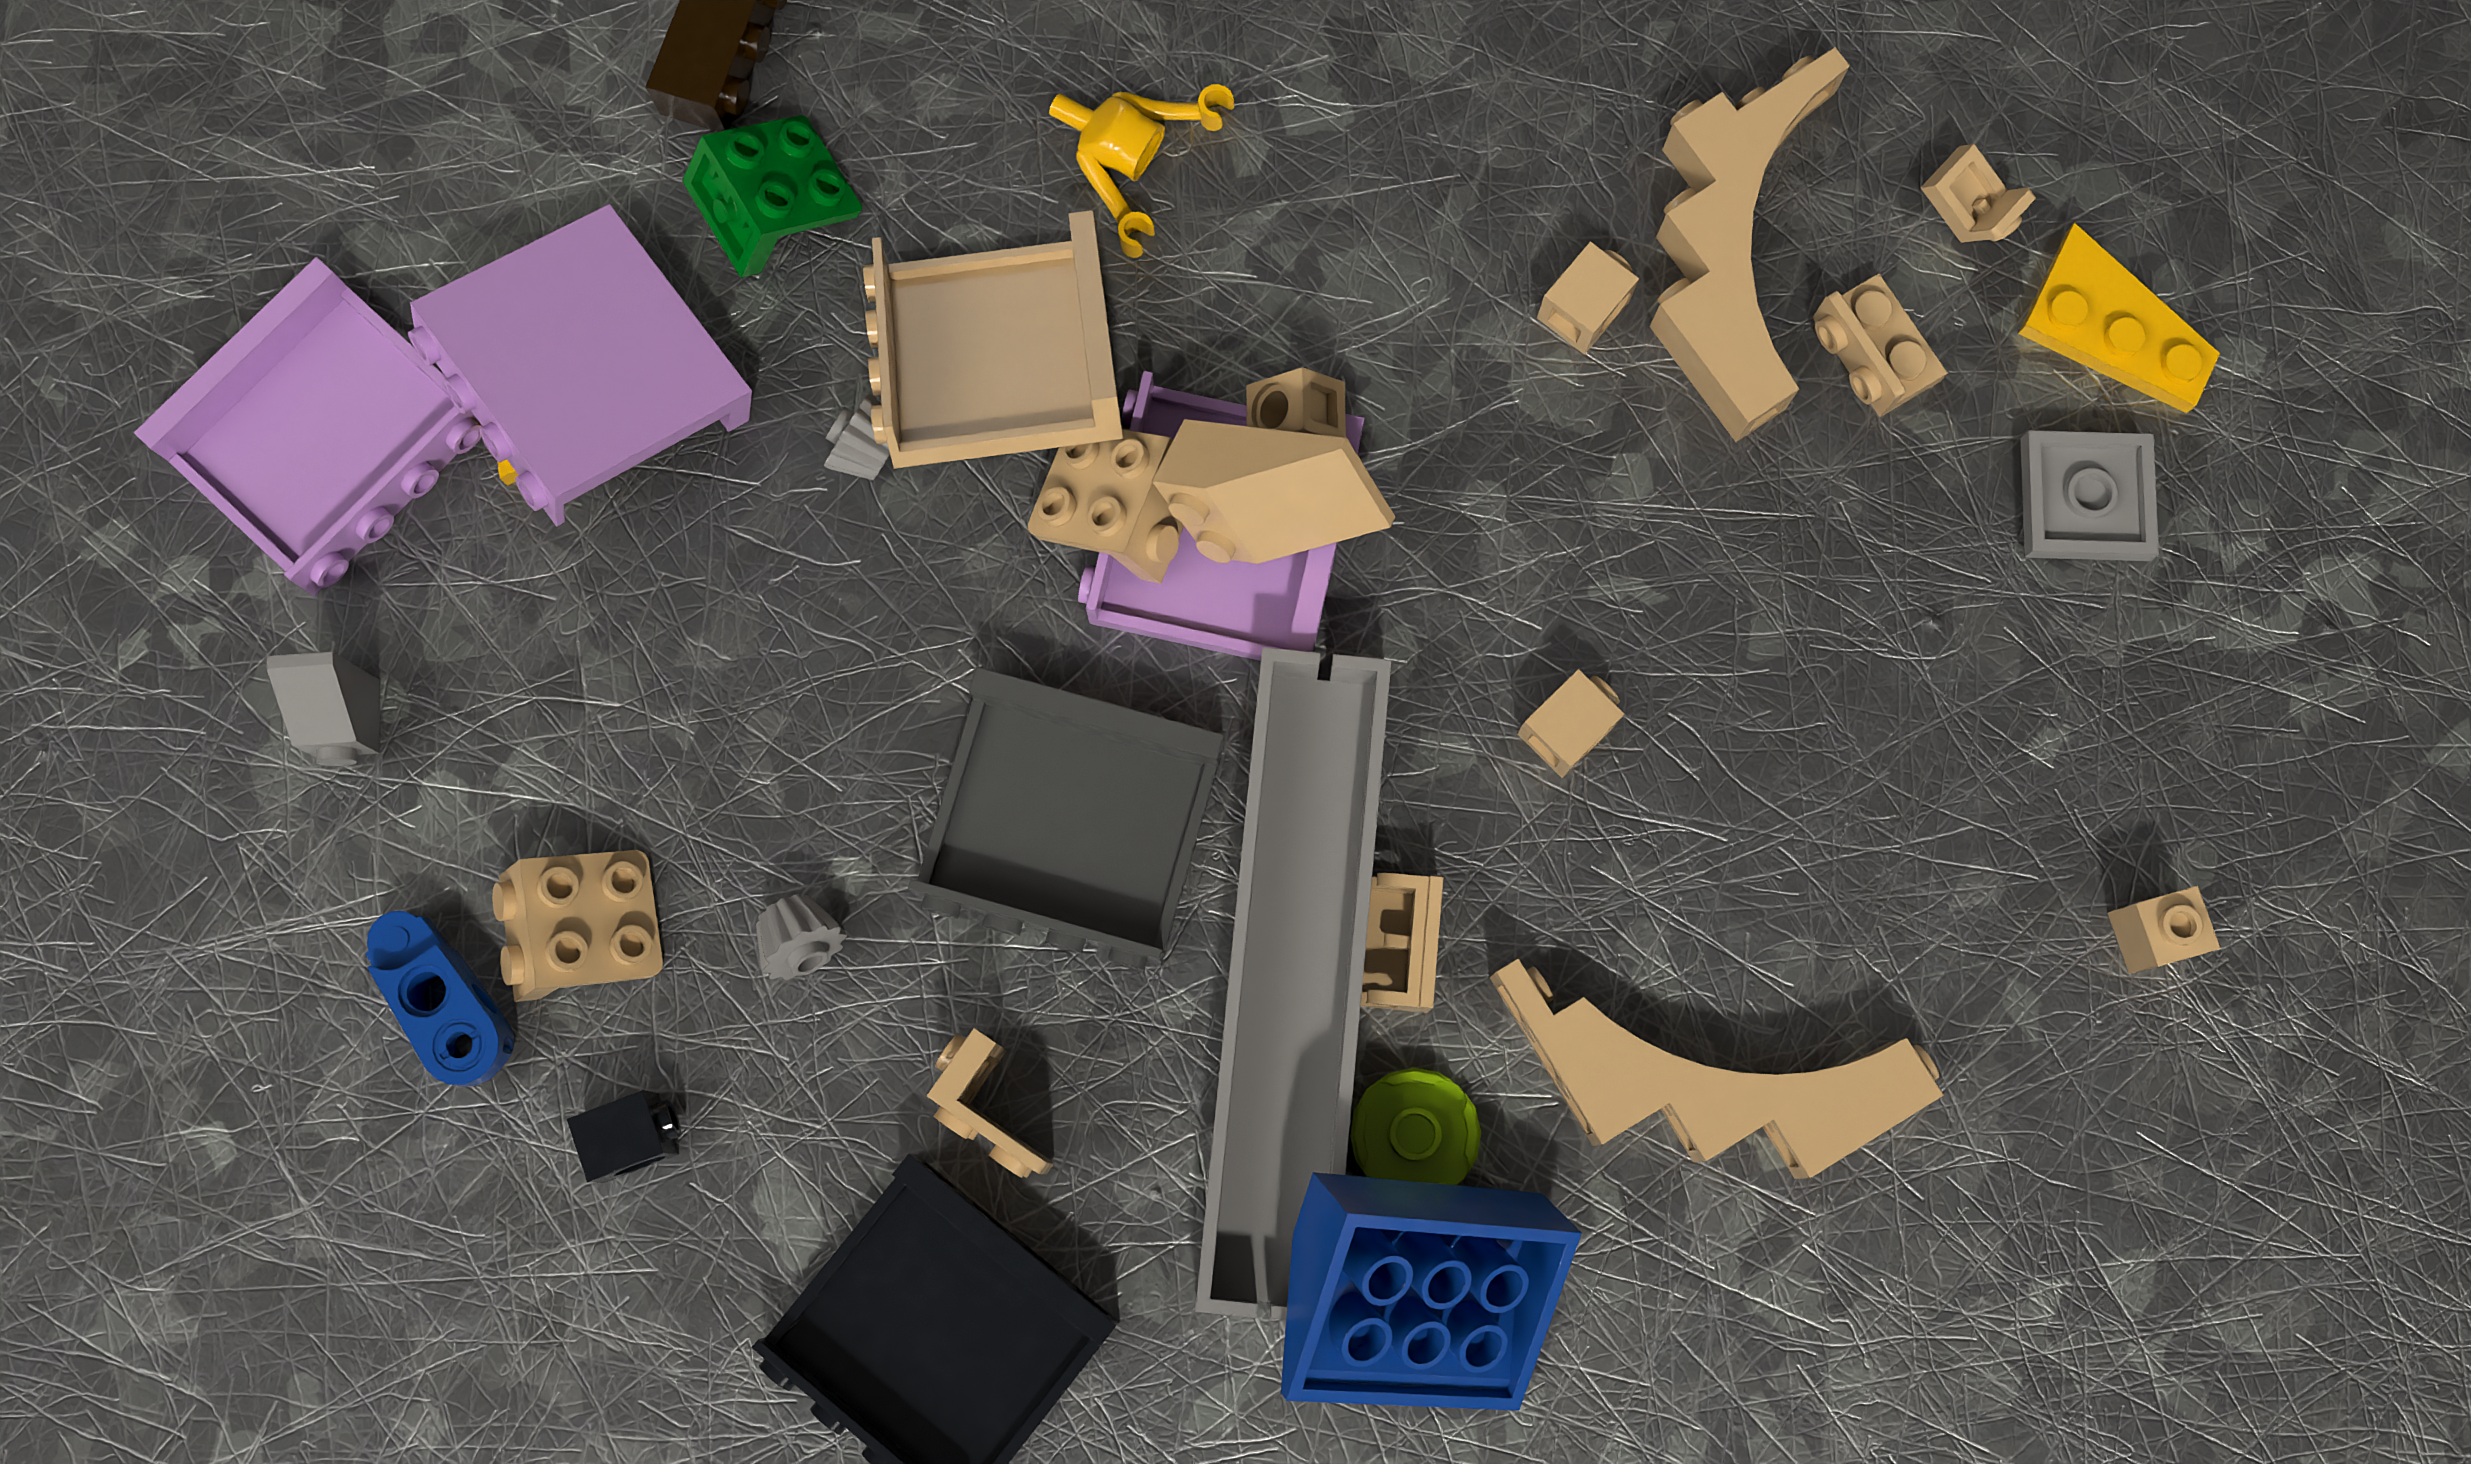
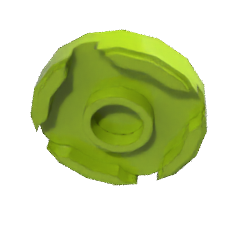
[1349,1068,1481,1185]

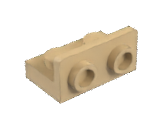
[1812,274,1948,417]

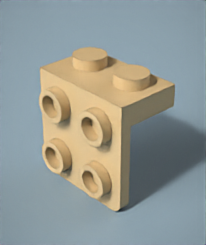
[1028,429,1184,584]
[492,850,663,1002]
[927,1028,1054,1178]

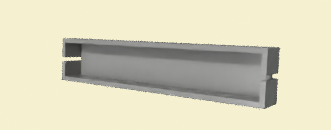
[1195,647,1392,1321]

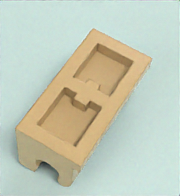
[1360,873,1443,1013]

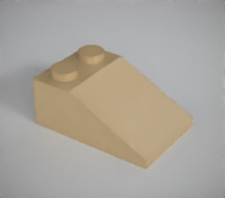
[1152,419,1395,564]

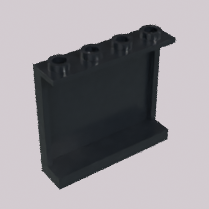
[751,1154,1119,1464]

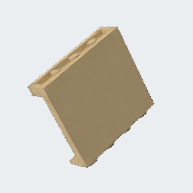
[863,210,1123,469]

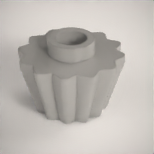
[824,392,890,480]
[756,894,847,980]

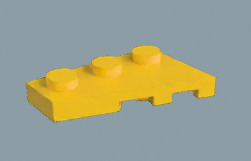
[2018,222,2220,414]

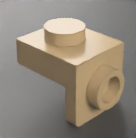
[1921,144,2036,243]

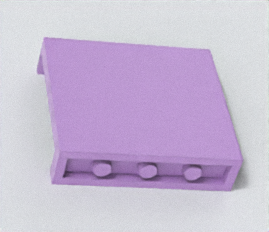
[408,204,752,527]
[134,257,483,596]
[1078,371,1364,661]

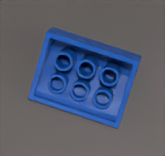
[1281,1172,1582,1411]

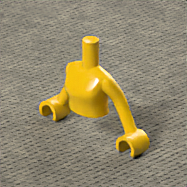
[1049,84,1234,258]

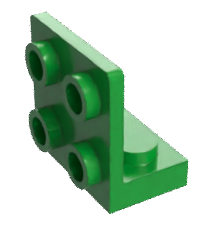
[682,115,862,278]

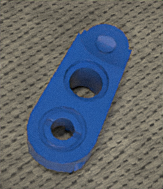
[365,911,515,1087]

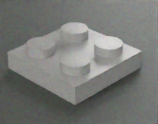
[2020,430,2159,561]

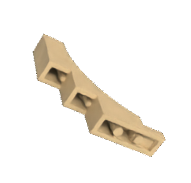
[1490,958,1944,1179]

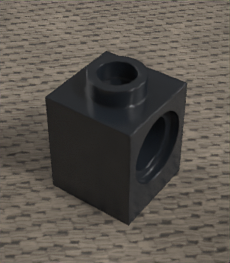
[567,1090,681,1183]

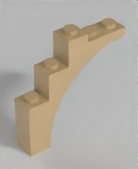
[1649,47,1850,442]

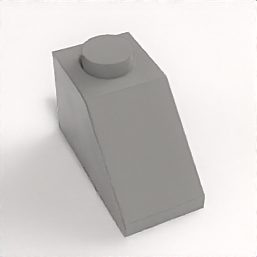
[267,651,380,766]

